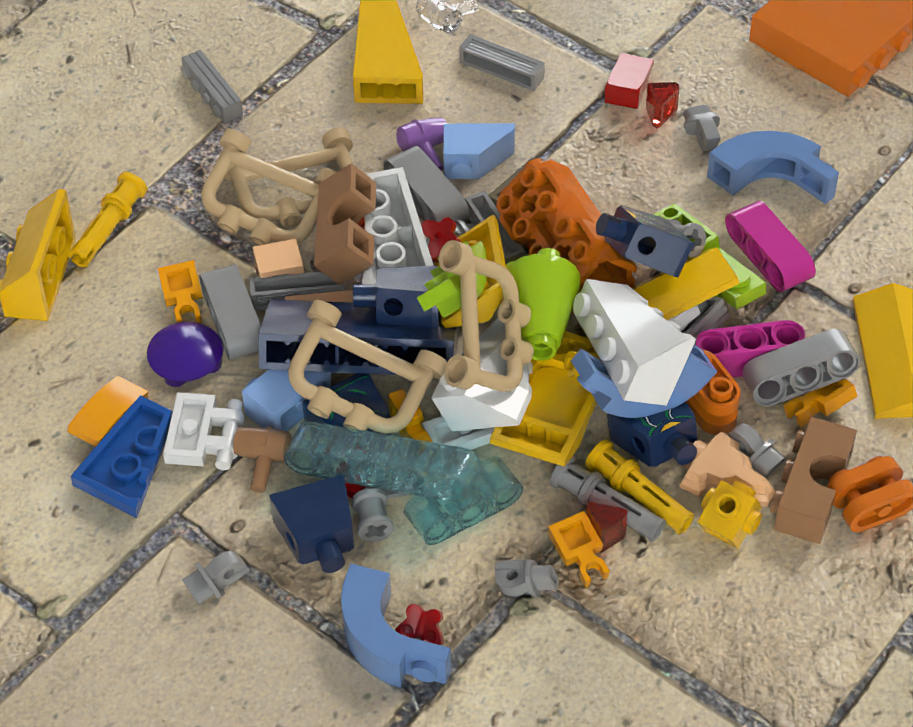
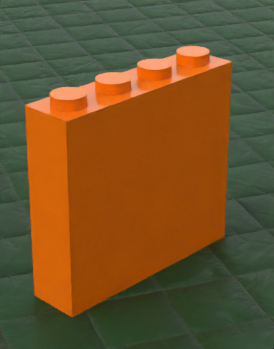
[749,0,913,97]

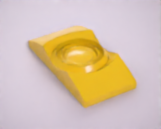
[490,331,598,467]

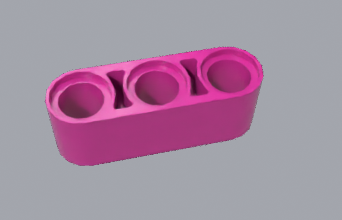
[725,201,816,292]
[695,320,805,378]

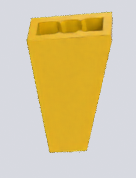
[353,0,423,104]

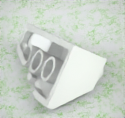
[431,318,533,431]

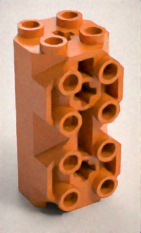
[496,158,637,313]

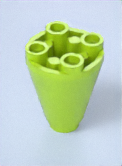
[506,248,580,361]

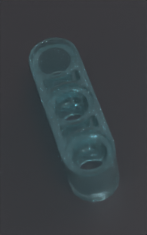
[404,457,523,545]

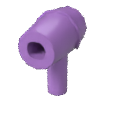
[396,117,447,171]

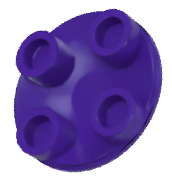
[147,322,223,387]

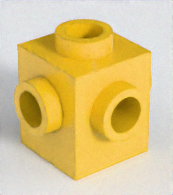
[697,480,763,549]

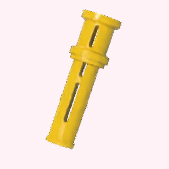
[68,171,147,268]
[585,439,695,535]

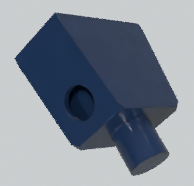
[353,266,438,328]
[269,474,354,573]

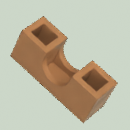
[314,163,376,285]
[770,417,857,544]

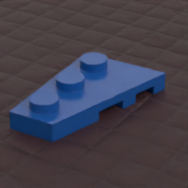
[70,395,172,518]

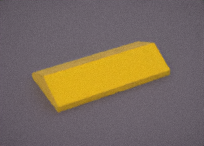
[434,215,506,328]
[632,247,740,320]
[852,283,913,419]

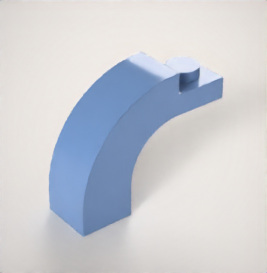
[707,131,839,204]
[571,345,717,418]
[341,564,451,688]

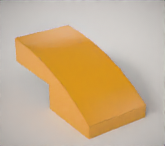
[67,376,149,447]

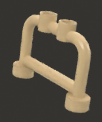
[224,127,353,228]
[201,128,336,246]
[439,240,534,392]
[288,300,447,436]

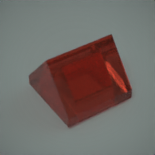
[646,82,680,129]
[587,502,628,553]

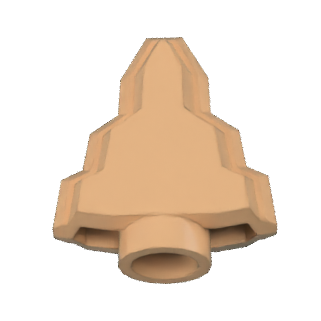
[680,432,775,507]

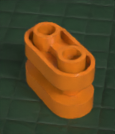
[685,350,741,435]
[827,456,913,532]

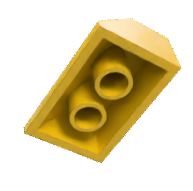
[0,189,76,322]

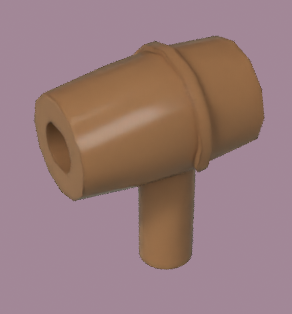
[233,426,293,493]

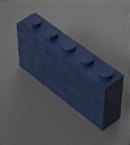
[258,299,459,375]

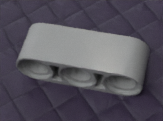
[383,146,469,222]
[199,264,261,360]
[743,329,860,407]

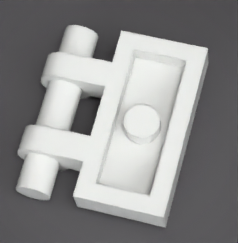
[163,392,245,470]

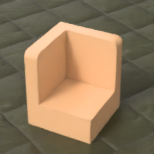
[252,239,304,278]

